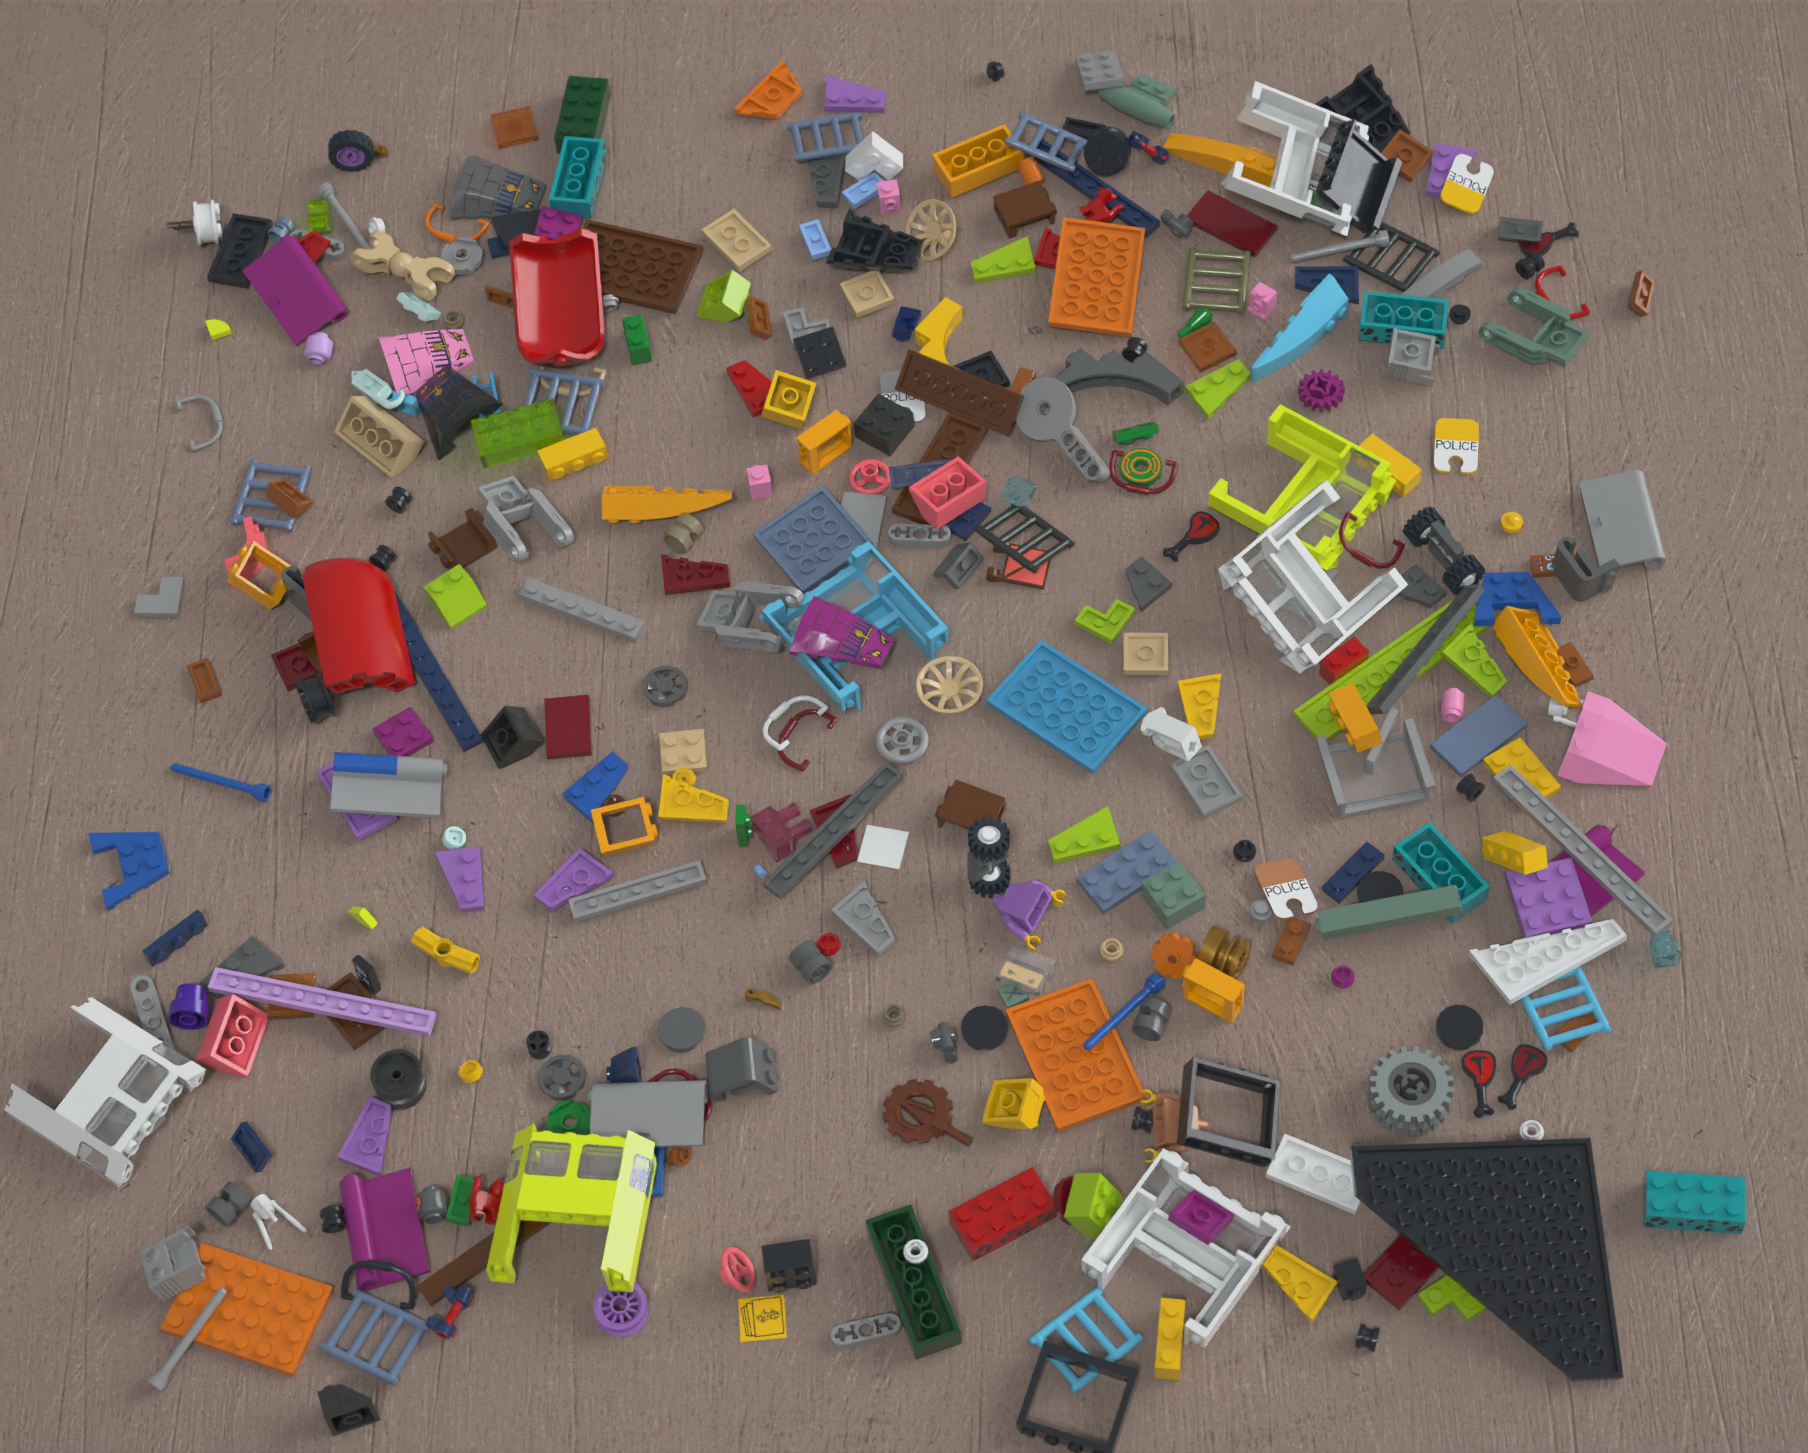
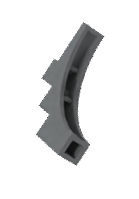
[1046,348,1183,407]

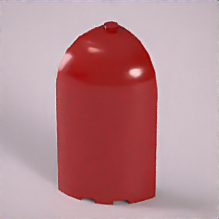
[509,228,604,367]
[303,558,415,694]

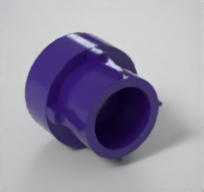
[168,983,209,1030]

